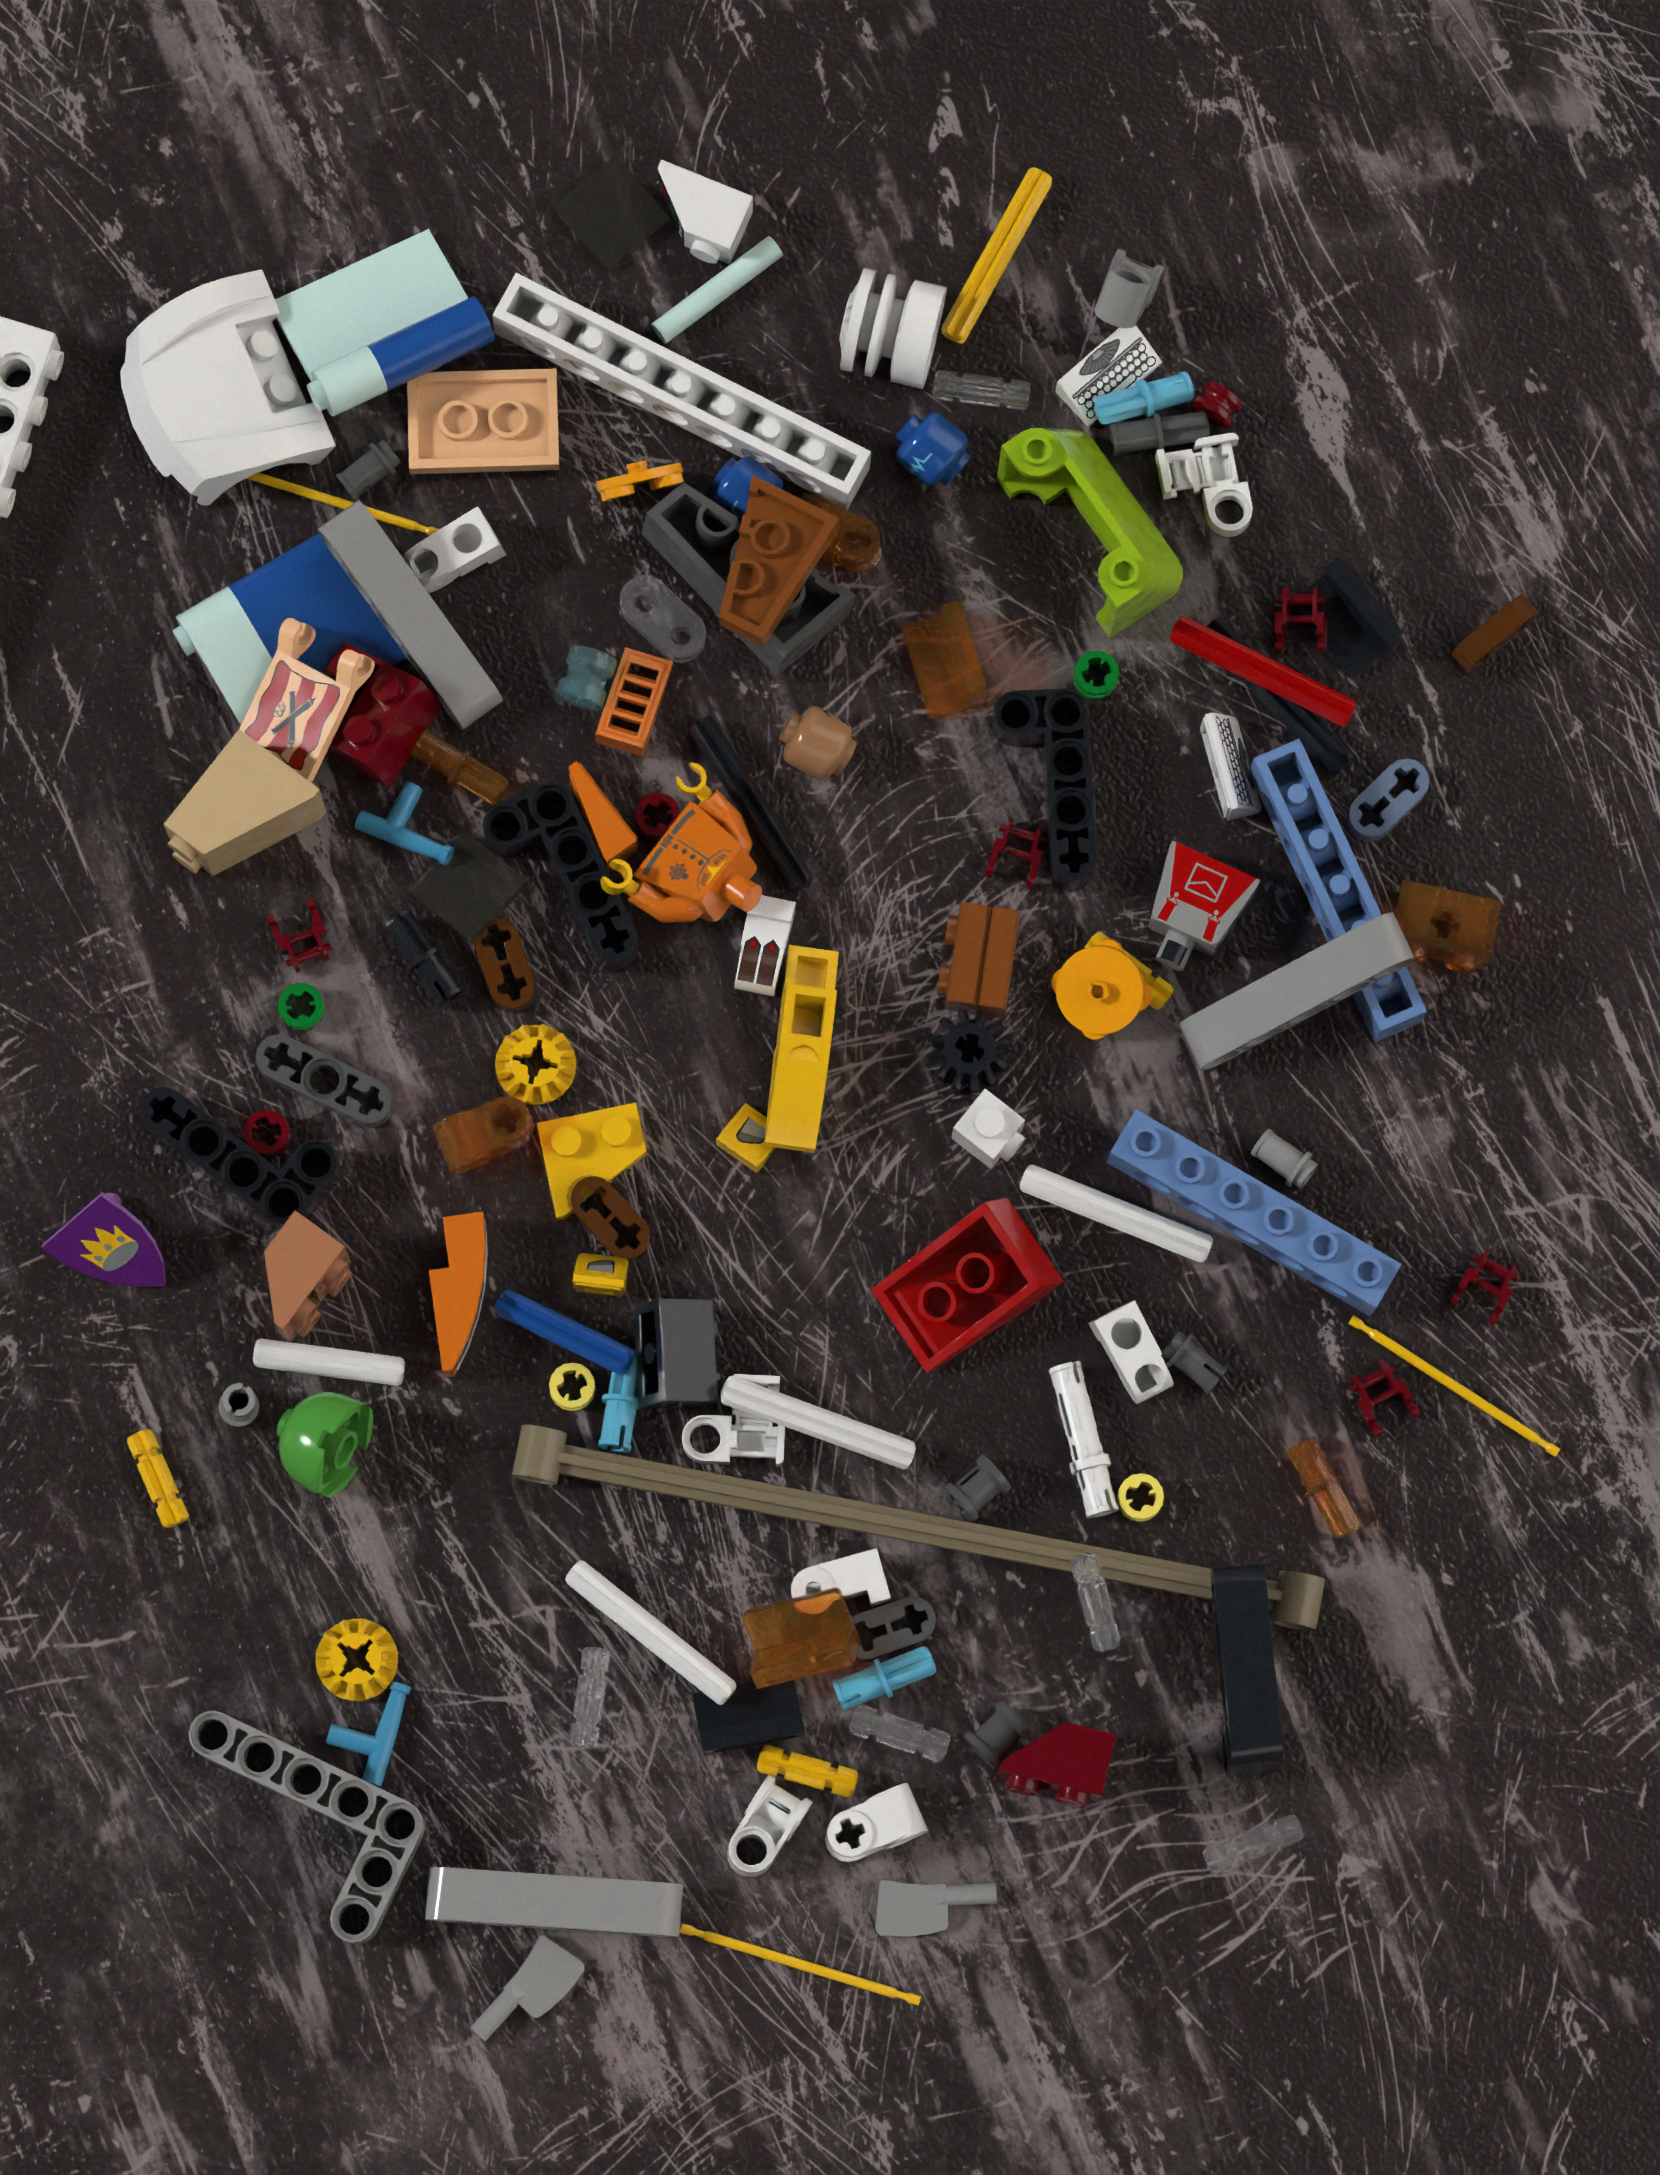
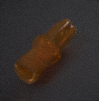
[411,728,509,805]
[1286,1437,1360,1538]

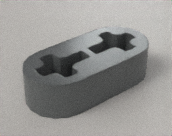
[841,1596,936,1662]

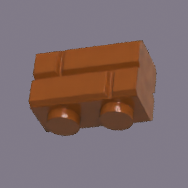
[937,902,1021,1018]

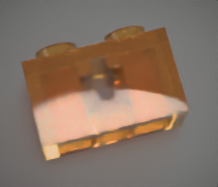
[1393,880,1502,973]

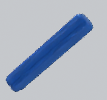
[494,1289,635,1375]

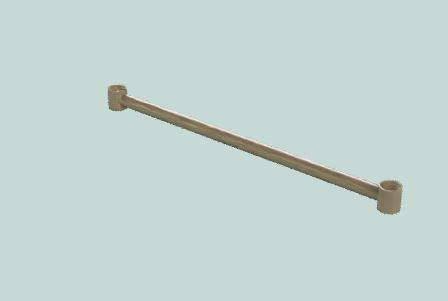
[512,1425,1325,1631]

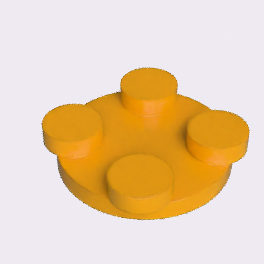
[596,460,684,502]
[1051,939,1153,1040]

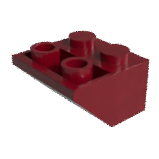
[323,642,443,788]
[996,1722,1116,1809]

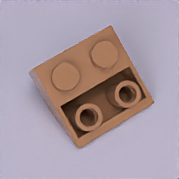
[264,1211,352,1342]

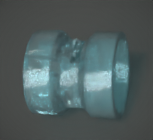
[555,645,618,711]

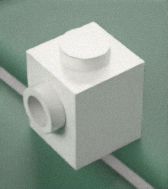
[951,1089,1026,1169]

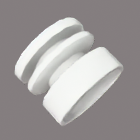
[839,268,947,389]

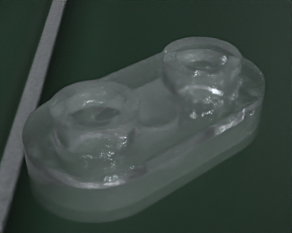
[620,575,706,662]

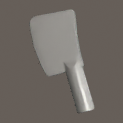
[875,1879,997,1937]
[470,1935,584,2042]

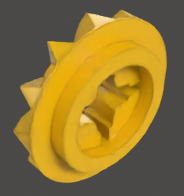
[495,1024,576,1105]
[316,1618,398,1701]

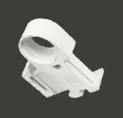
[1155,433,1253,537]
[682,1374,785,1467]

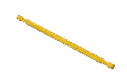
[246,473,440,536]
[1348,1315,1560,1457]
[680,1923,921,2006]

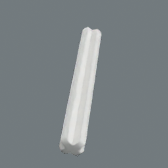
[1020,1165,1213,1262]
[721,1376,916,1469]
[565,1560,737,1705]

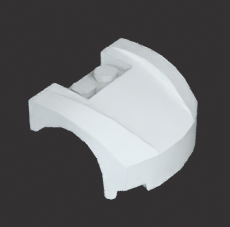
[120,269,336,506]

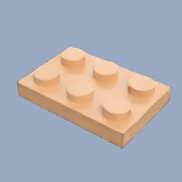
[407,368,560,474]

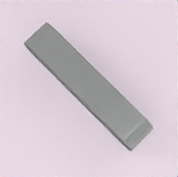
[317,500,503,730]
[1179,912,1415,1070]
[425,1867,683,1938]

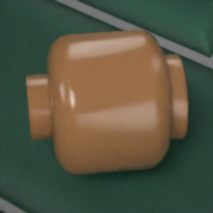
[779,706,857,780]

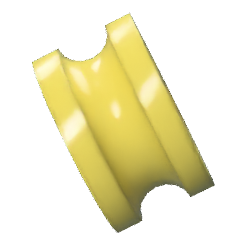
[549,1363,596,1412]
[1116,1473,1164,1522]

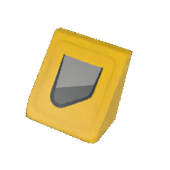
[716,1103,776,1173]
[573,1253,629,1297]

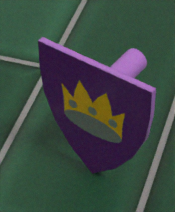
[41,1192,166,1287]

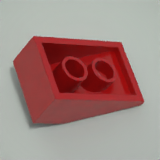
[871,1198,1064,1373]

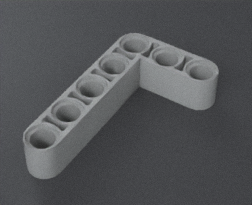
[189,1711,425,1945]

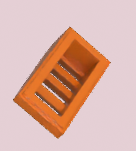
[595,647,673,757]
[569,761,638,872]

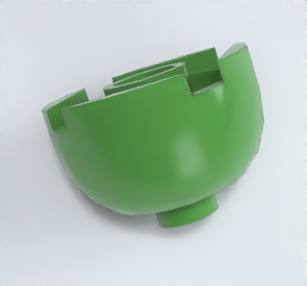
[277,1392,373,1497]

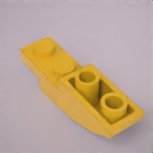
[764,945,839,1153]

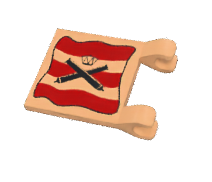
[239,618,375,782]

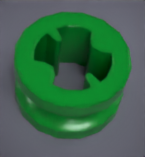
[1073,650,1119,700]
[278,983,325,1030]

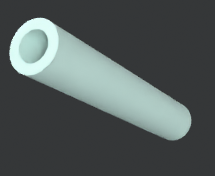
[651,236,783,344]

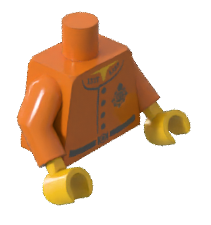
[600,763,762,923]

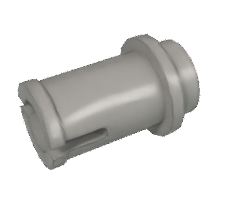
[1250,1128,1318,1189]
[218,1383,260,1427]

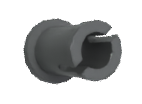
[335,440,401,501]
[1161,1331,1228,1394]

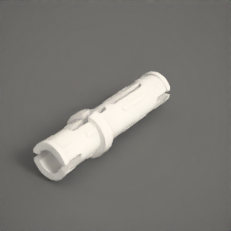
[1049,1361,1119,1518]

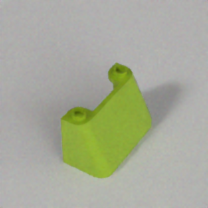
[997,428,1183,638]

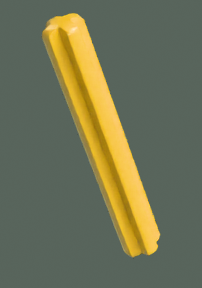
[941,167,1052,344]

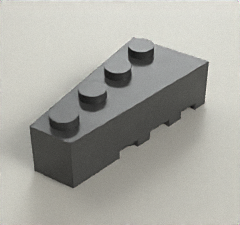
[641,482,856,677]

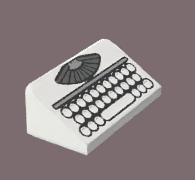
[1055,326,1162,427]
[1200,712,1262,821]

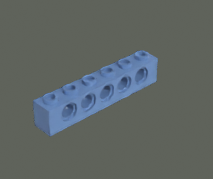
[1249,738,1427,1043]
[1107,1109,1402,1316]

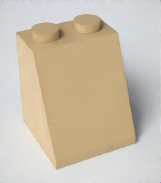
[164,729,326,877]

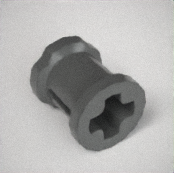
[943,1454,1011,1522]
[963,1700,1032,1770]

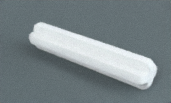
[253,1338,405,1386]

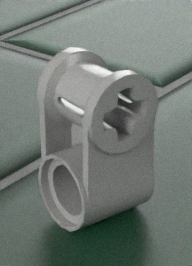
[1094,248,1164,328]

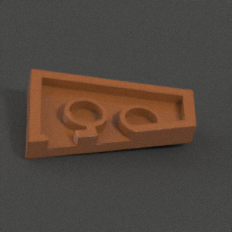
[719,475,840,647]

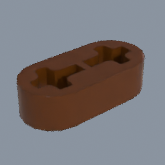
[1451,594,1539,673]
[474,916,535,1013]
[567,1175,650,1259]

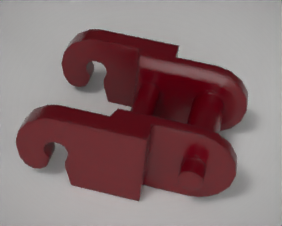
[1275,587,1327,652]
[985,817,1047,890]
[266,898,332,973]
[1450,1249,1519,1326]
[1349,1360,1420,1438]

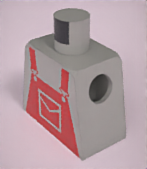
[1148,840,1260,971]

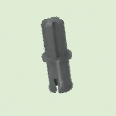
[1109,412,1210,455]

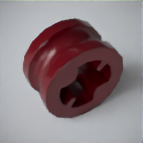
[1192,381,1243,428]
[636,793,680,842]
[243,1109,291,1159]

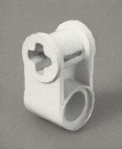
[727,1774,813,1877]
[825,1783,928,1863]

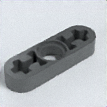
[256,1034,394,1128]

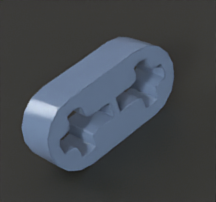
[1346,758,1429,842]

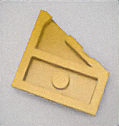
[537,1102,647,1221]

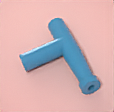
[355,781,454,866]
[326,1681,411,1787]

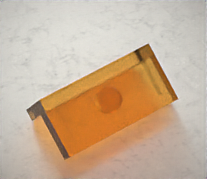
[903,599,989,720]
[743,1588,860,1689]

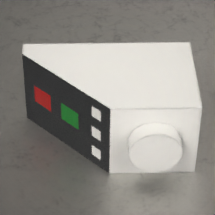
[658,160,753,264]

